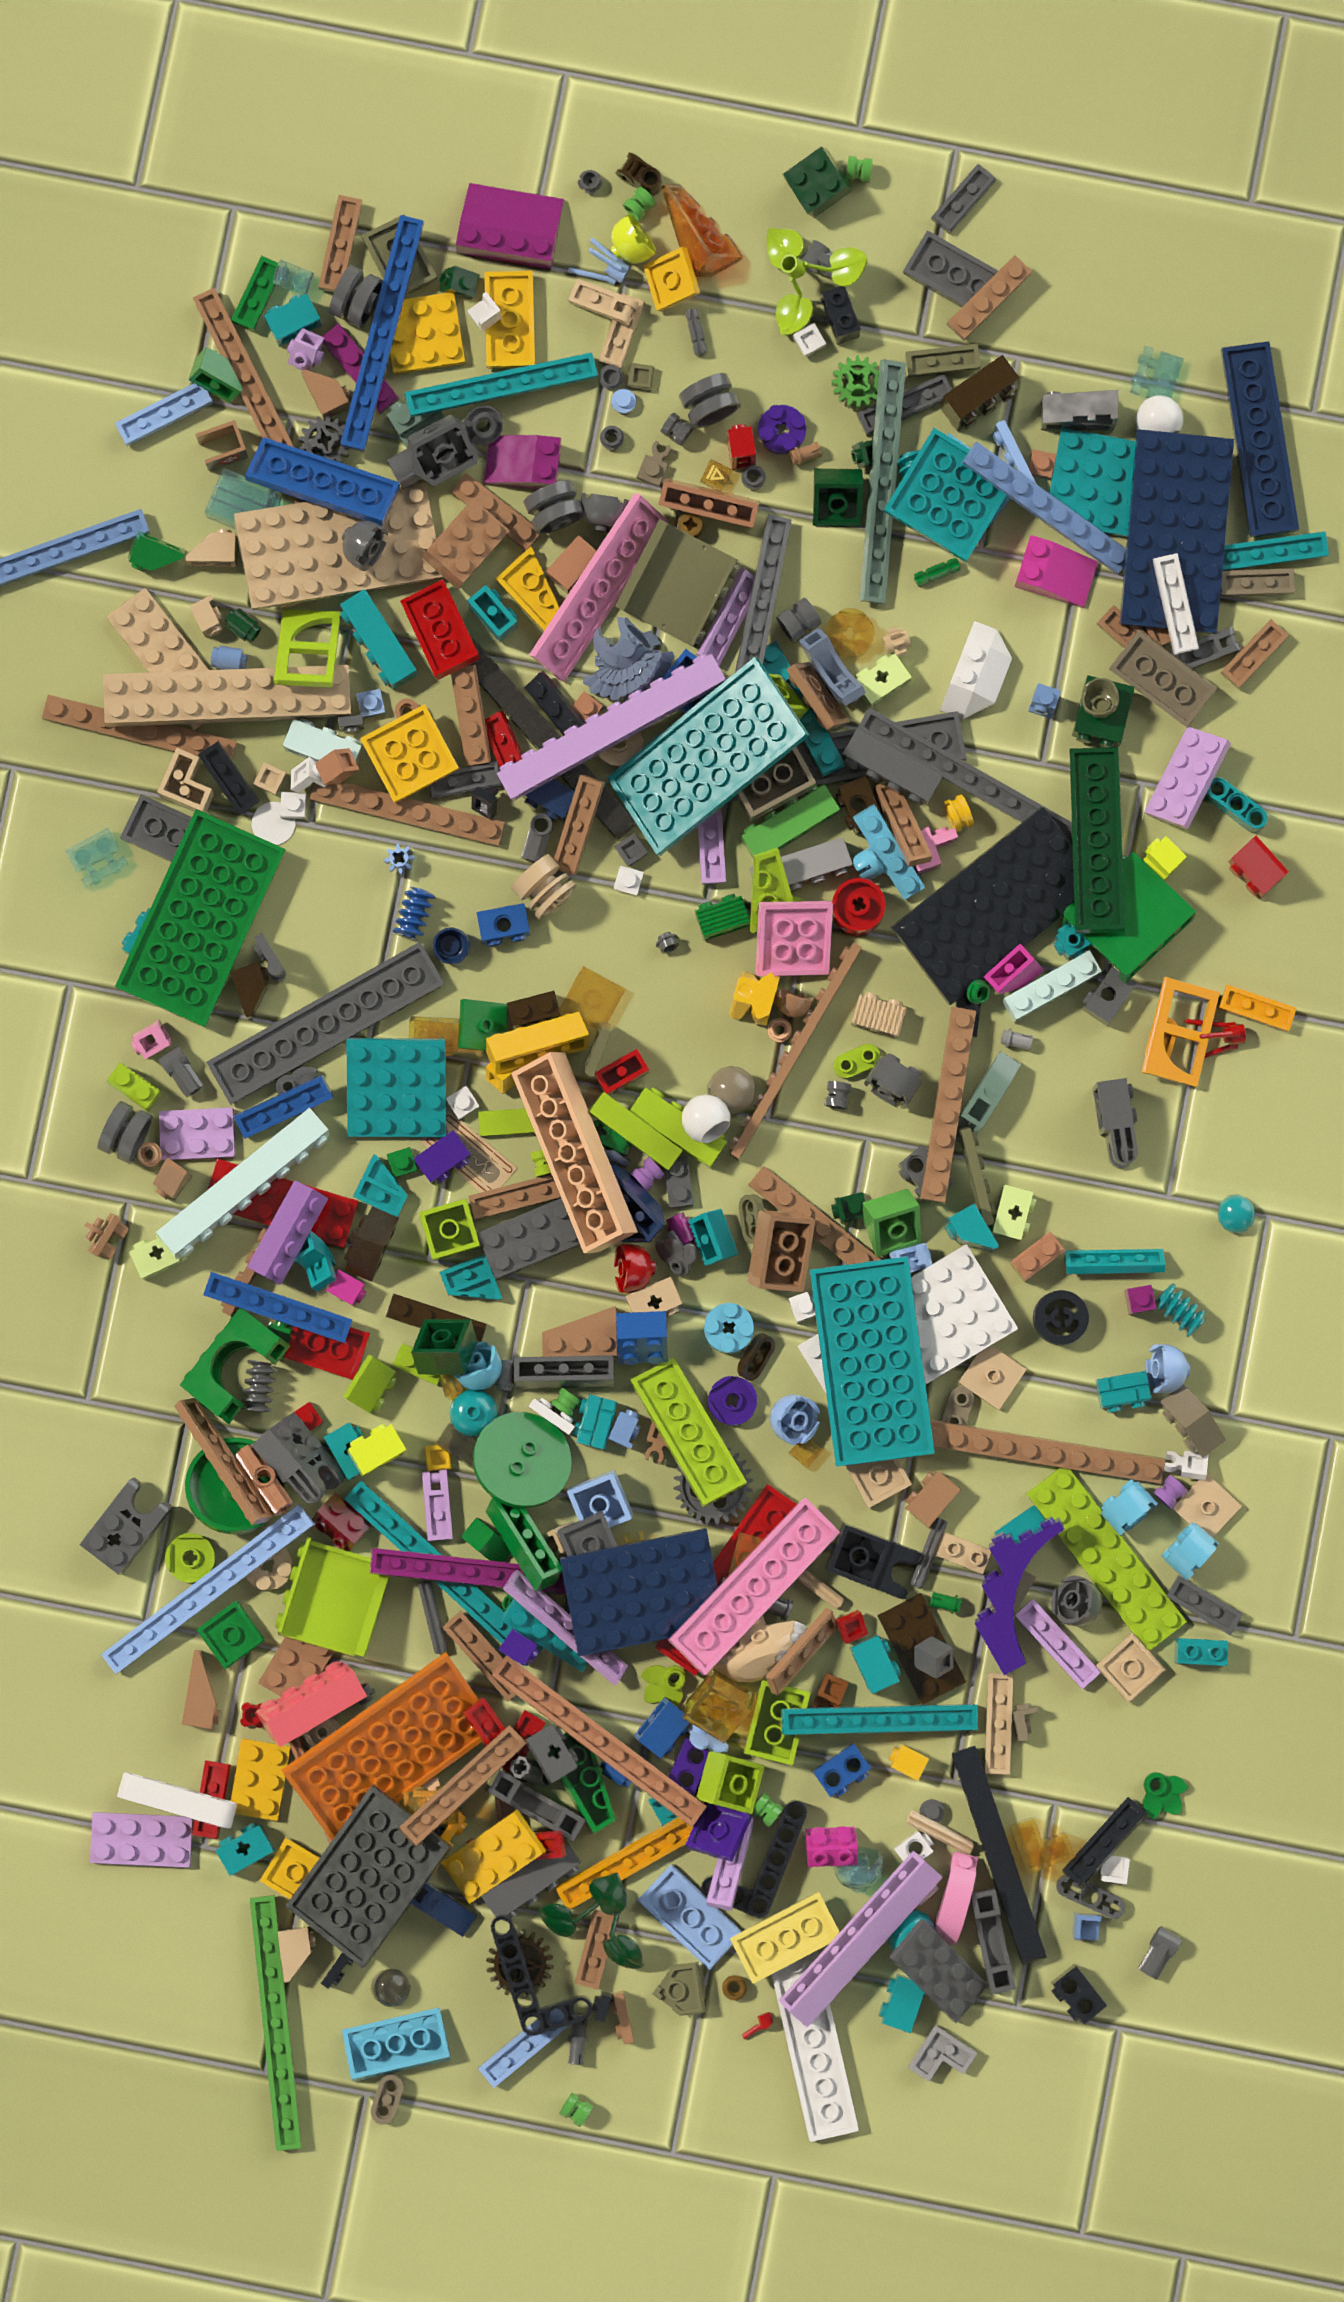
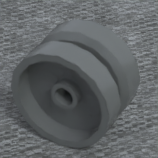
[329,265,383,328]
[679,373,741,429]
[524,480,584,535]
[97,1101,153,1164]

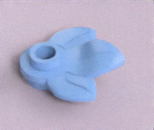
[688,1718,733,1753]

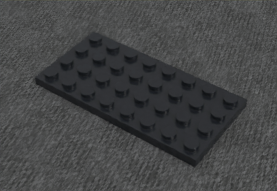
[890,807,1074,1005]

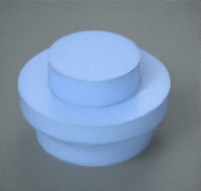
[612,389,636,414]

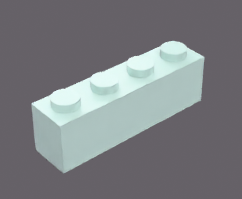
[1002,950,1102,1023]

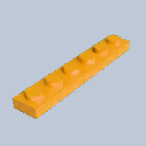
[555,1818,693,1909]

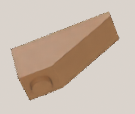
[182,1650,221,1729]

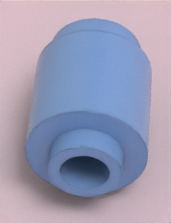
[211,646,247,670]

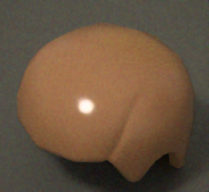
[774,989,814,1017]

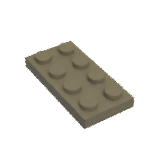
[1109,629,1217,727]

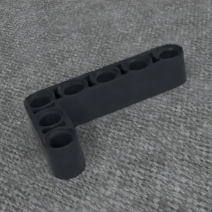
[701,1800,807,1918]
[491,1914,592,2036]

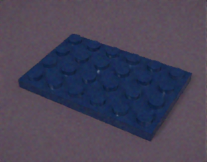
[559,1528,718,1657]

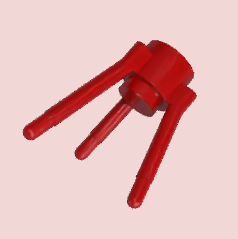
[1185,1019,1246,1058]

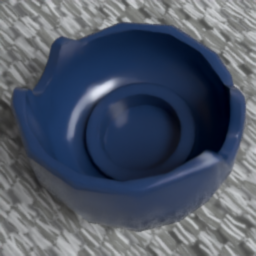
[432,927,470,964]

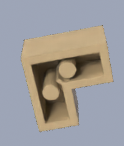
[157,748,215,813]

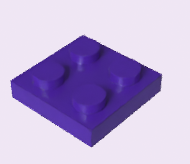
[685,1802,752,1862]

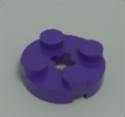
[758,405,806,455]
[708,1376,757,1425]

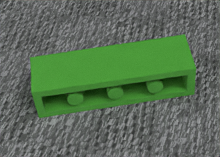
[741,785,840,858]

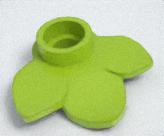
[640,1665,687,1706]

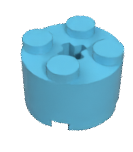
[704,1303,754,1354]
[1101,1479,1158,1536]
[1161,1522,1219,1581]

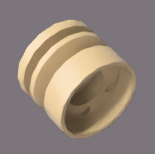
[511,854,577,920]

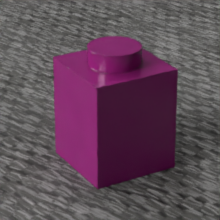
[1124,1284,1156,1315]

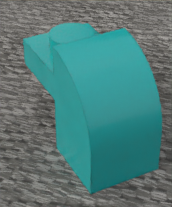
[295,1231,337,1292]

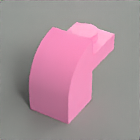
[914,827,958,875]

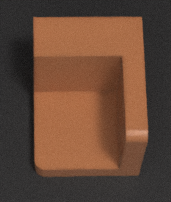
[315,748,359,785]

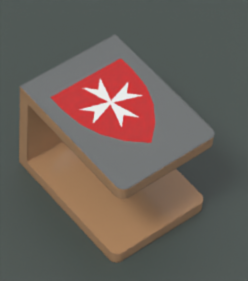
[195,420,249,471]

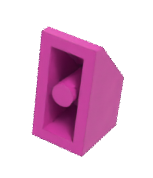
[984,944,1044,994]

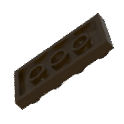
[877,1593,966,1705]

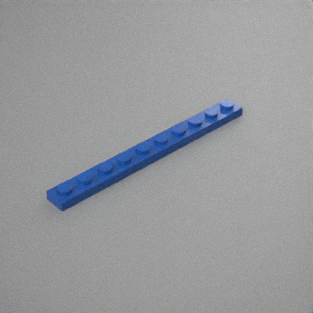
[340,215,424,452]

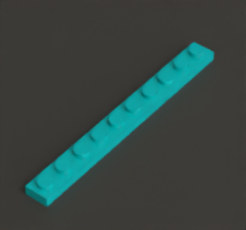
[344,1481,544,1667]

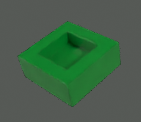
[386,1147,418,1178]

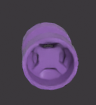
[631,1157,665,1191]
[1153,1475,1188,1509]

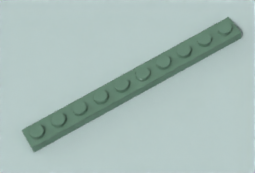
[859,359,906,605]

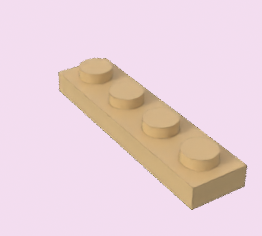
[984,1673,1013,1774]

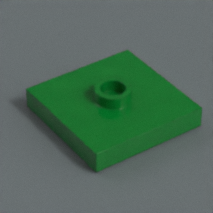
[458,999,507,1051]
[196,1600,266,1670]

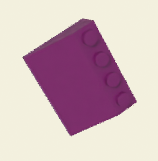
[456,183,564,270]

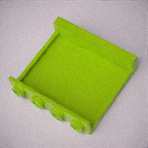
[275,1537,390,1661]

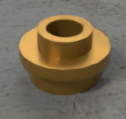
[722,1975,747,2001]

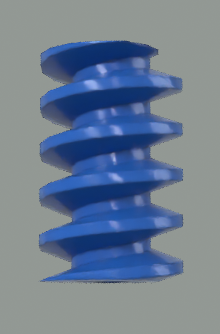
[393,886,436,941]

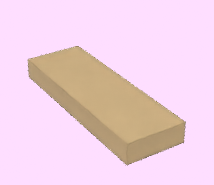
[599,294,645,370]

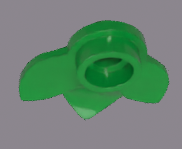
[1142,1772,1188,1819]

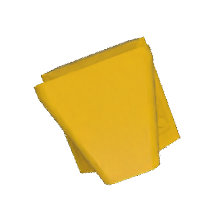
[730,971,780,1026]

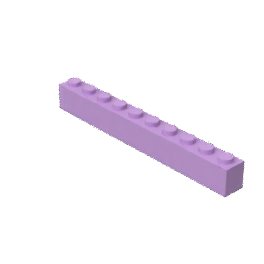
[497,654,726,802]

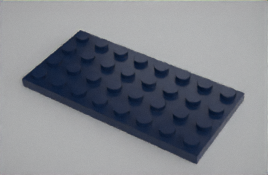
[1119,429,1234,634]

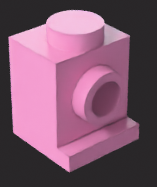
[131,1019,172,1059]

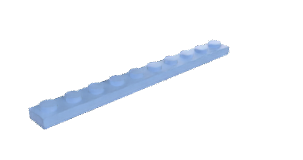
[101,1504,315,1674]

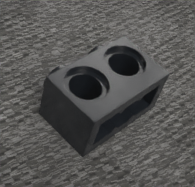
[821,286,861,345]
[1051,1964,1107,2024]

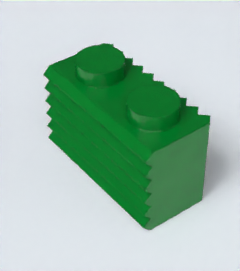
[695,894,750,941]

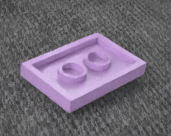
[159,1107,235,1161]

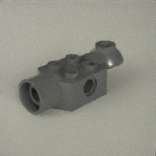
[387,406,503,490]

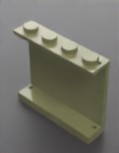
[615,519,740,647]

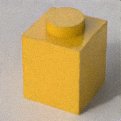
[888,1744,929,1781]

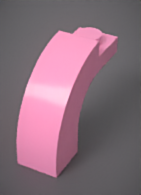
[934,1851,978,1946]

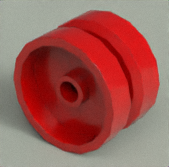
[832,878,886,936]

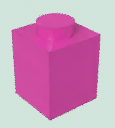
[326,1269,367,1307]

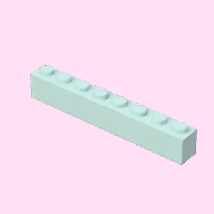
[156,1108,329,1259]

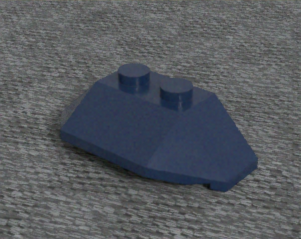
[609,1161,665,1243]

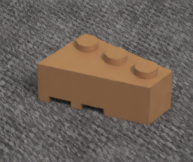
[542,1306,617,1357]

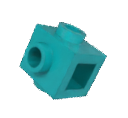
[1053,923,1092,960]

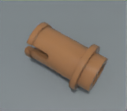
[790,442,822,466]

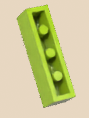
[629,1087,727,1168]

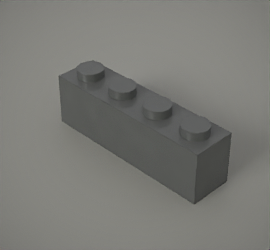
[842,729,943,806]
[514,1355,615,1389]
[481,1837,581,1921]

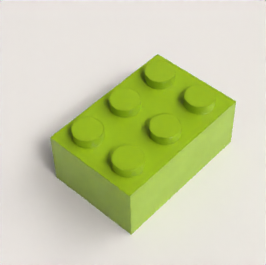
[744,1680,811,1766]

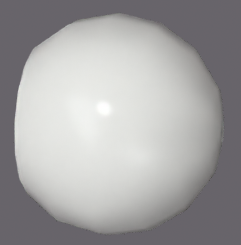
[1135,395,1184,433]
[682,1094,730,1143]

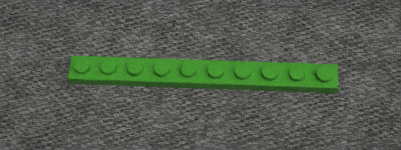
[250,1895,302,2151]

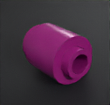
[666,1212,696,1245]

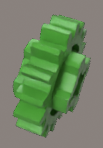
[831,355,879,409]

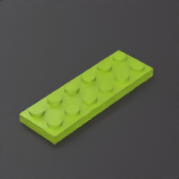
[630,1357,747,1508]

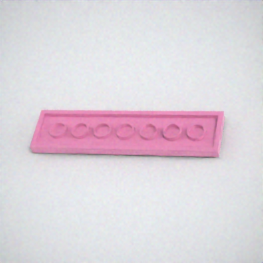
[529,493,669,682]
[669,1497,840,1675]

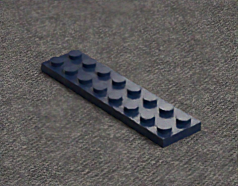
[1221,341,1299,538]

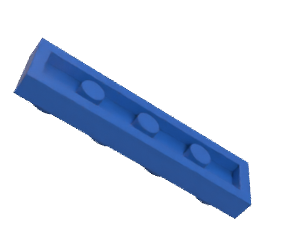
[234,1074,333,1139]

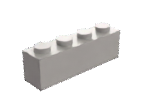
[750,837,852,892]

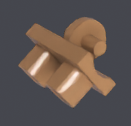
[84,1213,129,1259]

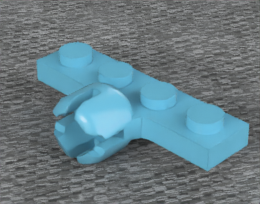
[853,804,925,900]

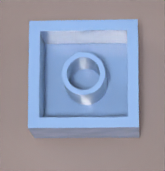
[567,1469,634,1527]

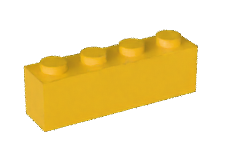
[486,1012,589,1075]

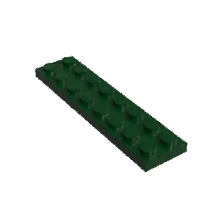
[1069,747,1125,934]

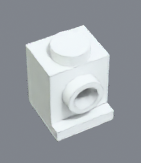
[788,1292,816,1323]

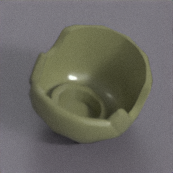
[1082,678,1119,718]

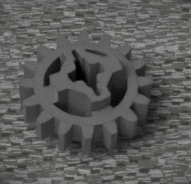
[299,416,349,463]

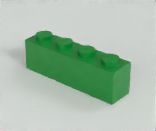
[485,1498,562,1592]

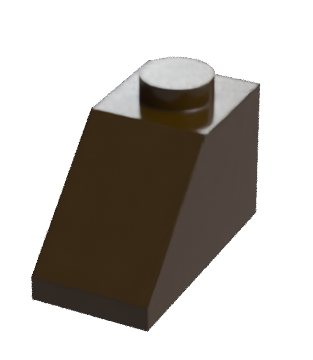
[230,962,270,1021]

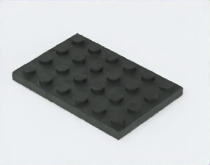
[285,1785,452,1968]

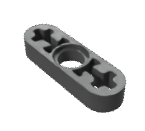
[1056,1875,1125,1919]

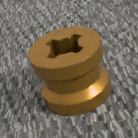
[678,513,702,538]

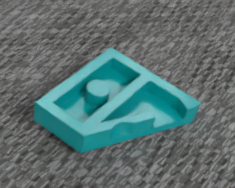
[353,1154,408,1217]
[439,1254,503,1300]

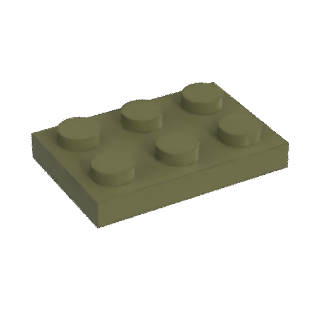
[362,214,437,295]

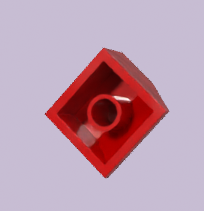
[1228,835,1289,898]

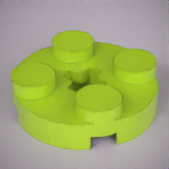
[165,1533,216,1583]

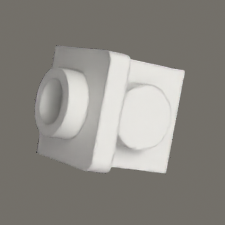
[291,756,327,793]

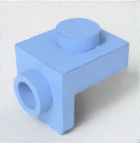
[890,1243,932,1273]

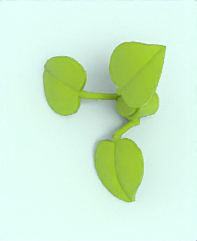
[767,228,868,336]

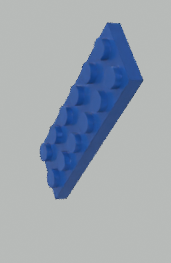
[245,437,400,526]

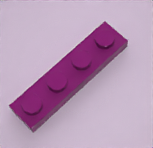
[322,323,399,414]

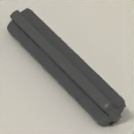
[910,1518,948,1589]
[418,1581,447,1654]

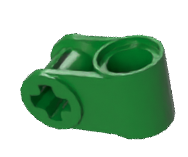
[593,1120,632,1156]

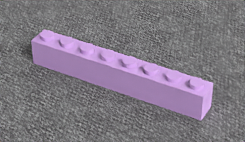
[779,1851,942,2028]

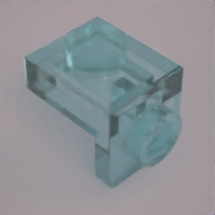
[272,260,314,295]

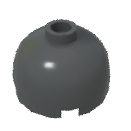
[580,493,630,532]
[342,521,388,571]
[1051,1575,1102,1627]

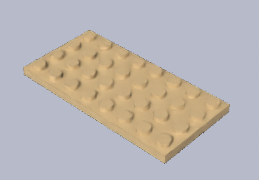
[234,482,443,610]

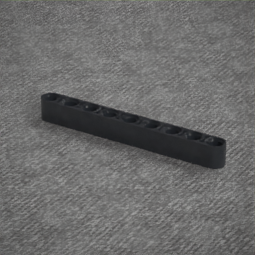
[951,1745,1047,1966]

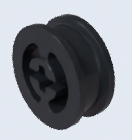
[1033,1290,1089,1345]

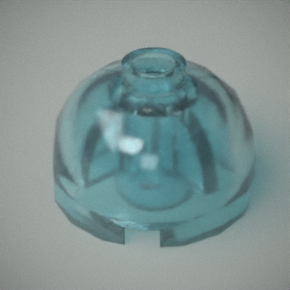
[834,1847,884,1893]

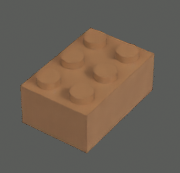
[422,498,510,590]
[747,1210,816,1292]

